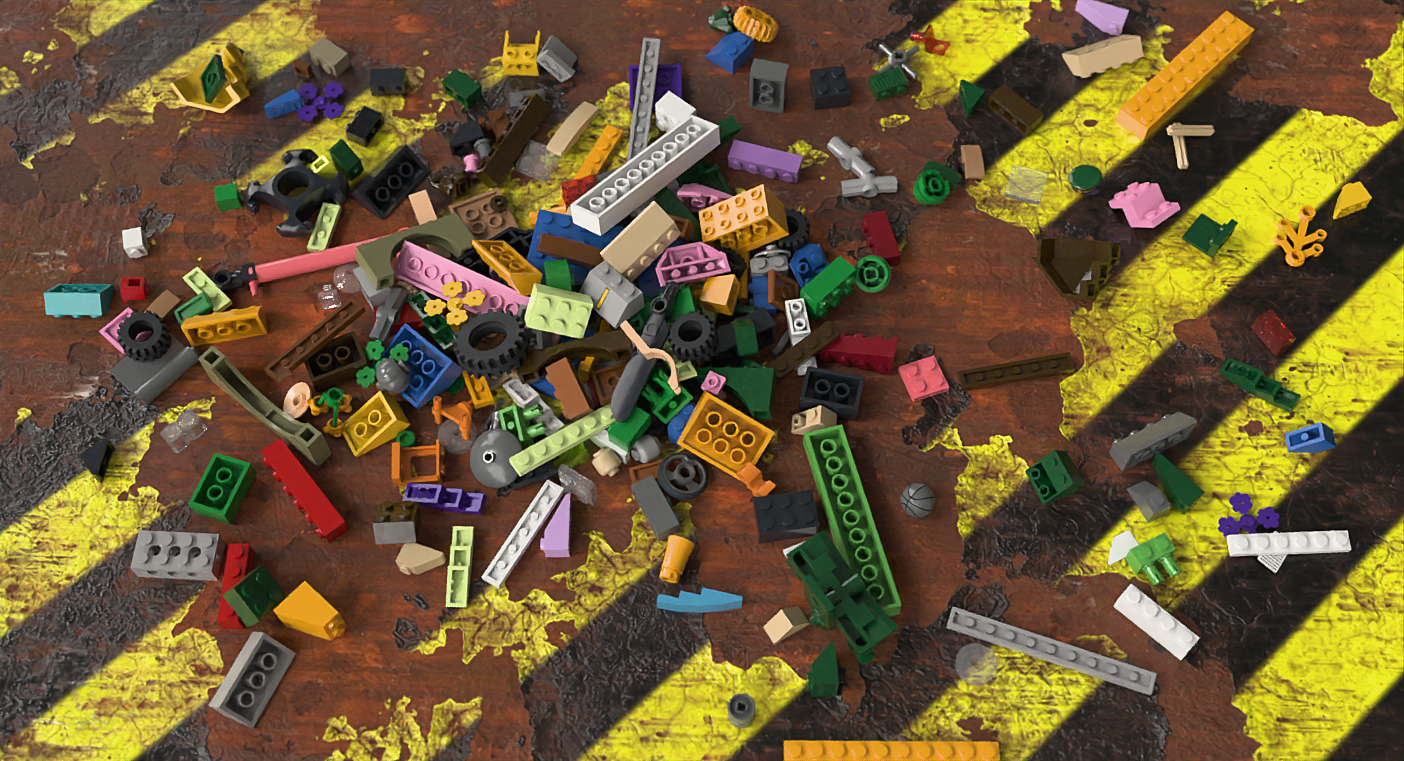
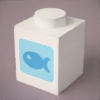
[122,227,148,258]

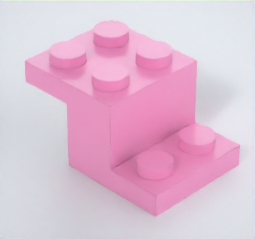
[1109,182,1180,228]

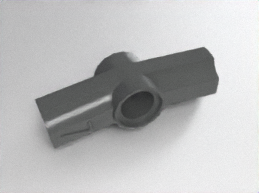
[369,287,408,344]

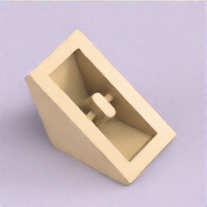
[763,606,809,645]

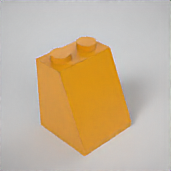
[273,581,347,641]

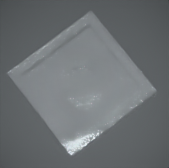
[1004,165,1048,205]

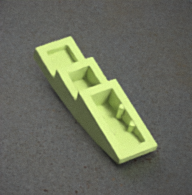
[446,526,474,607]

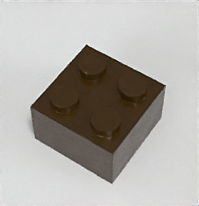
[373,500,422,545]

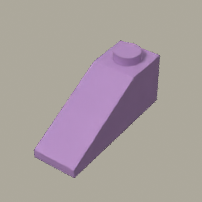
[1075,0,1129,36]
[540,494,572,557]

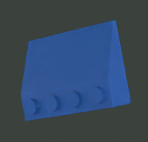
[370,323,463,409]

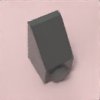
[1127,481,1171,523]

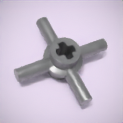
[877,43,920,80]

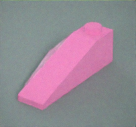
[677,183,734,213]

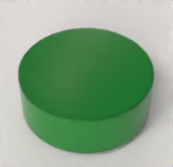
[396,430,417,448]

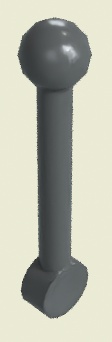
[480,398,505,432]

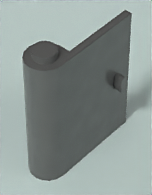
[109,333,200,406]

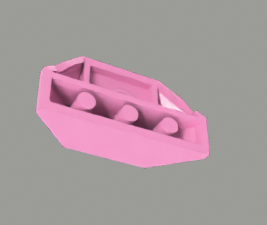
[656,242,731,287]

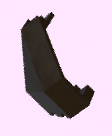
[1031,238,1121,300]

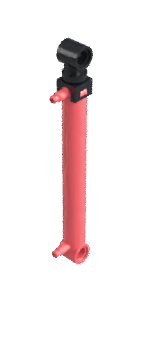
[213,227,409,297]

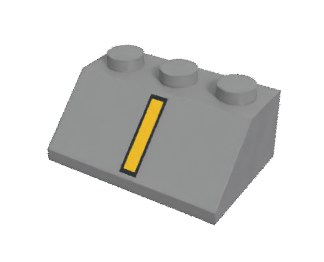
[578,261,645,328]

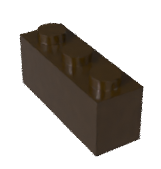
[987,84,1044,137]

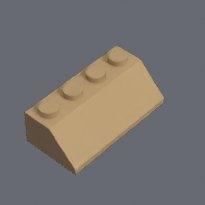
[1062,34,1144,78]
[600,201,681,283]

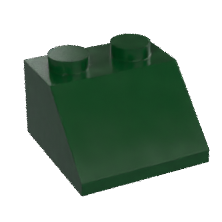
[806,642,839,697]

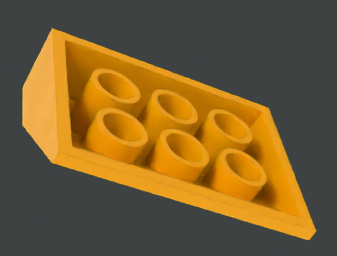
[677,390,775,481]

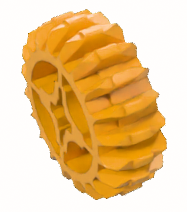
[733,6,779,42]

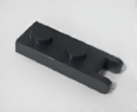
[512,455,564,491]

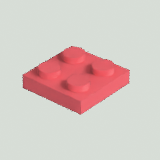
[898,355,949,402]

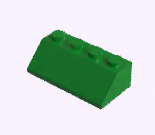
[630,283,698,328]

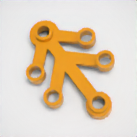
[1274,205,1327,267]

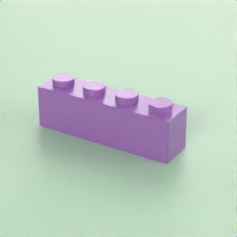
[728,140,803,183]

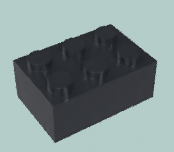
[799,366,864,421]
[753,490,819,544]

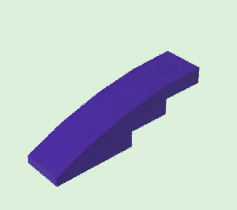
[402,483,487,515]

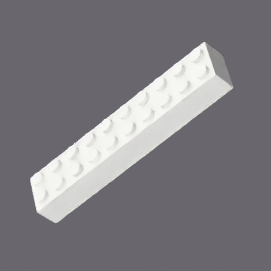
[570,115,720,236]

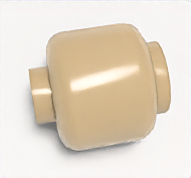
[592,447,621,477]

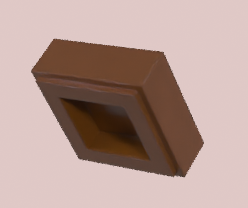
[292,59,314,79]

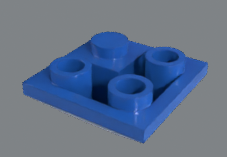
[789,243,829,289]

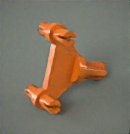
[432,396,475,441]

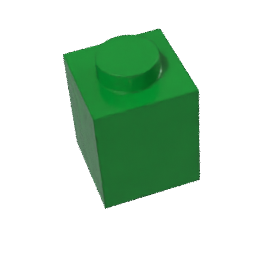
[214,183,244,212]

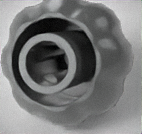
[376,358,411,393]

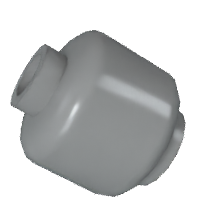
[631,434,661,463]

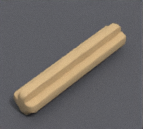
[1173,123,1189,169]
[1166,125,1214,136]

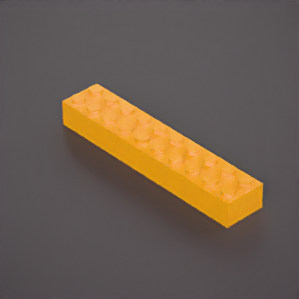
[1115,11,1255,141]

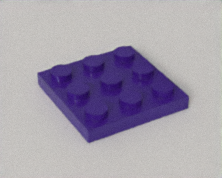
[629,64,682,112]

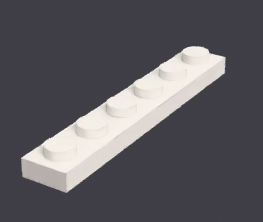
[482,479,565,589]
[1227,530,1351,556]

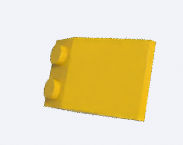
[342,391,410,457]

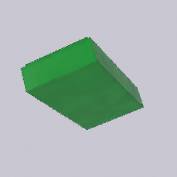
[173,291,214,326]

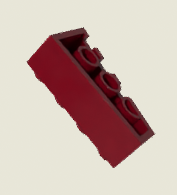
[816,332,899,375]

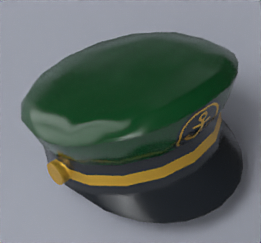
[1068,165,1102,195]

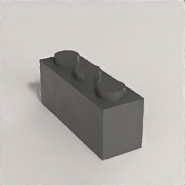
[631,475,681,542]

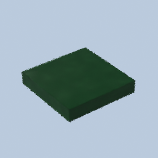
[200,54,227,104]

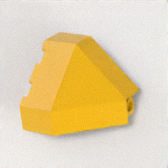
[170,43,249,113]

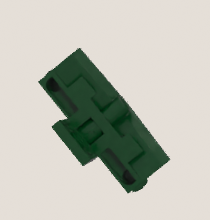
[786,530,899,664]

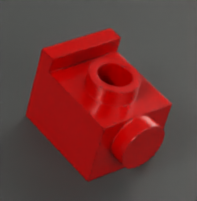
[120,276,150,303]

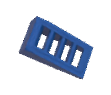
[264,89,304,119]

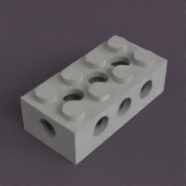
[130,530,226,581]

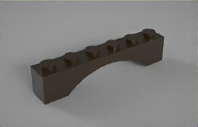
[516,329,633,385]

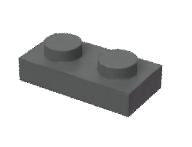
[509,89,545,111]

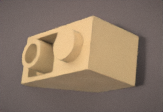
[791,405,837,435]

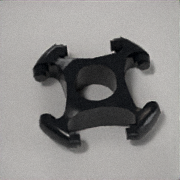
[246,149,349,238]

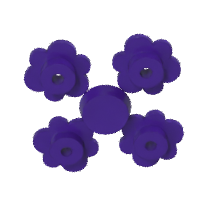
[297,82,344,122]
[1218,492,1279,538]

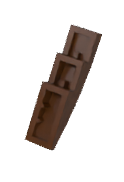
[537,233,605,269]

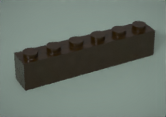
[474,93,551,188]

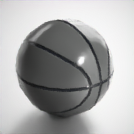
[900,483,936,518]

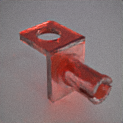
[910,24,950,56]

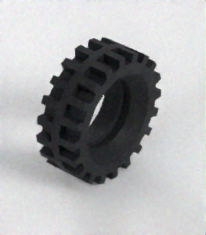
[452,308,531,380]

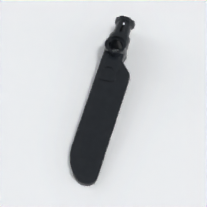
[611,280,682,422]

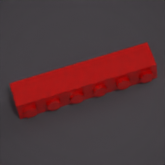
[261,438,349,543]

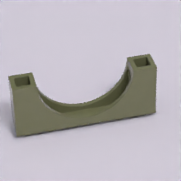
[355,213,475,291]

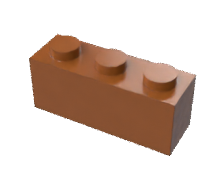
[545,357,595,422]

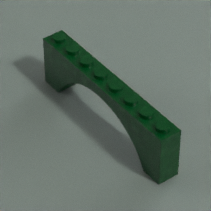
[635,366,777,419]

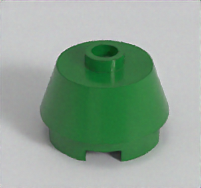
[913,169,950,205]
[855,255,891,293]

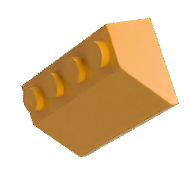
[472,240,543,297]
[181,306,268,347]

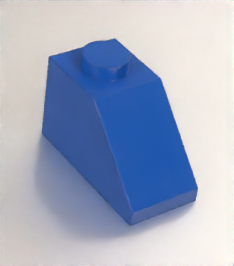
[1285,422,1336,453]

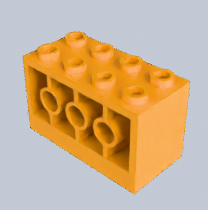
[699,184,789,255]

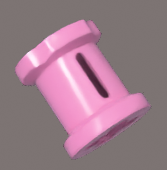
[464,155,480,179]

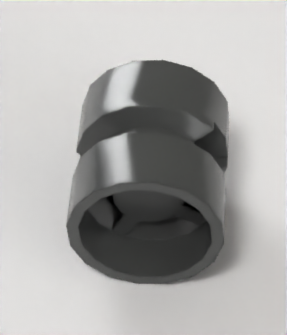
[728,693,755,728]

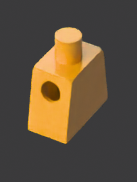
[694,275,741,315]

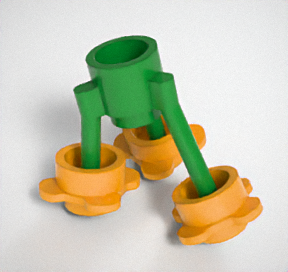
[306,388,352,437]

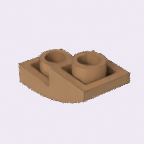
[961,145,985,179]
[144,290,182,320]

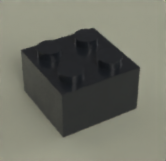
[809,66,850,110]

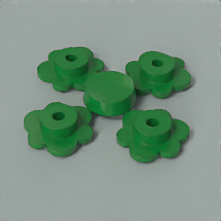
[356,340,409,392]

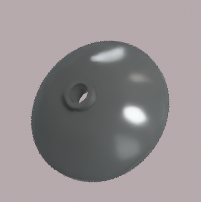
[470,429,523,488]

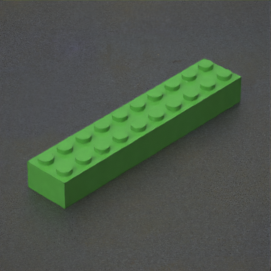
[803,424,902,617]

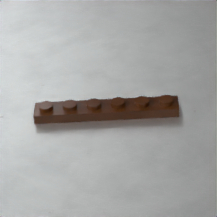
[264,297,366,383]

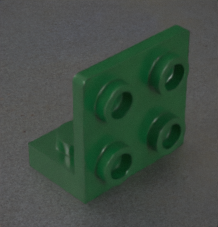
[1182,214,1238,258]

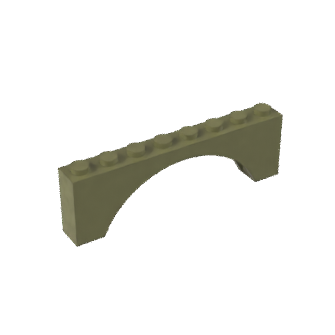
[198,346,332,467]

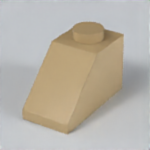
[396,543,446,575]

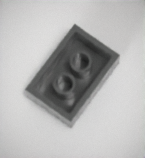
[749,58,789,114]

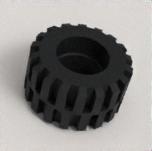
[765,208,810,258]
[117,310,171,363]
[667,311,719,365]

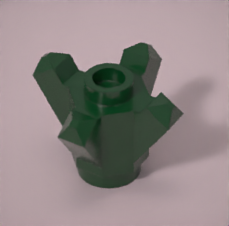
[708,5,737,35]

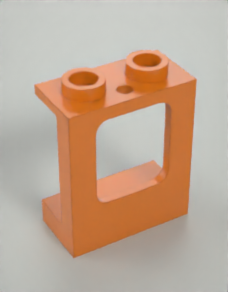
[392,439,446,487]

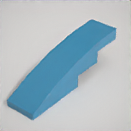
[657,588,743,613]

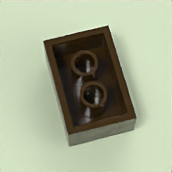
[304,331,370,392]

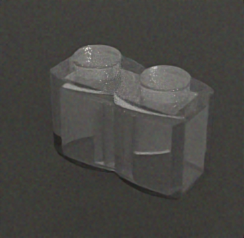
[160,409,206,453]

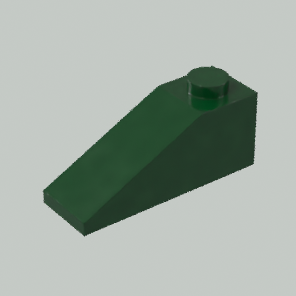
[1151,452,1205,515]

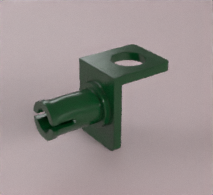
[716,297,757,323]

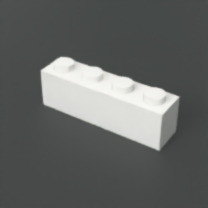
[1113,584,1199,660]

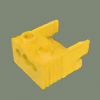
[502,31,542,76]

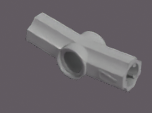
[841,173,897,198]

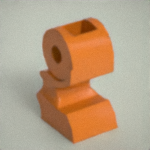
[736,462,776,497]

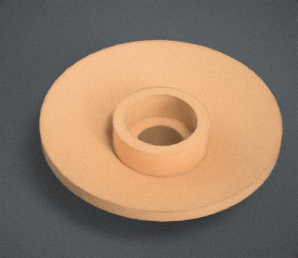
[283,382,312,419]

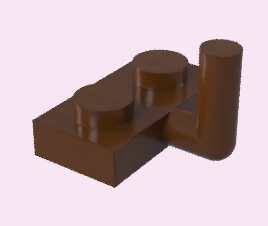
[478,108,509,139]

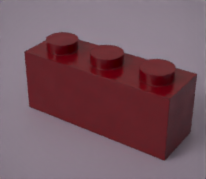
[860,210,901,267]

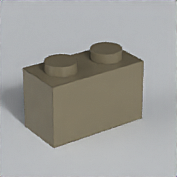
[309,37,351,77]

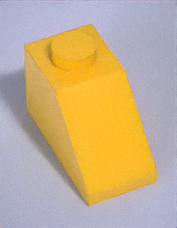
[1333,181,1372,220]

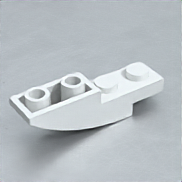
[785,298,817,376]

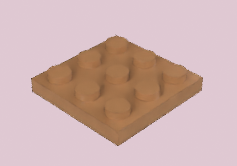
[448,187,519,240]

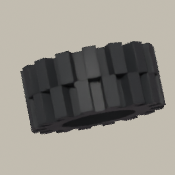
[719,247,747,279]

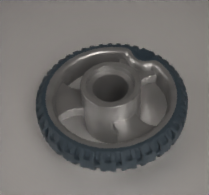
[658,452,708,500]

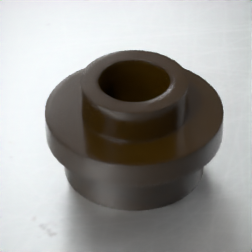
[490,195,508,213]

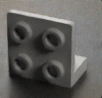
[536,35,577,83]

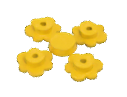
[424,281,485,325]

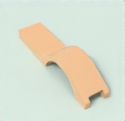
[620,320,681,395]

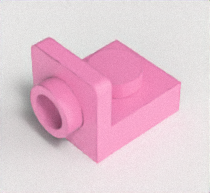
[701,371,727,401]

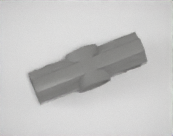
[827,136,875,178]

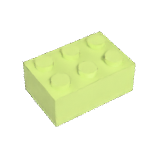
[524,283,593,339]

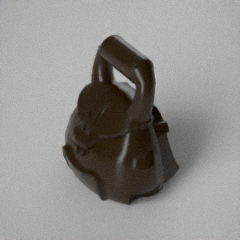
[429,170,472,200]

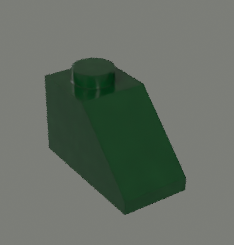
[329,139,364,181]

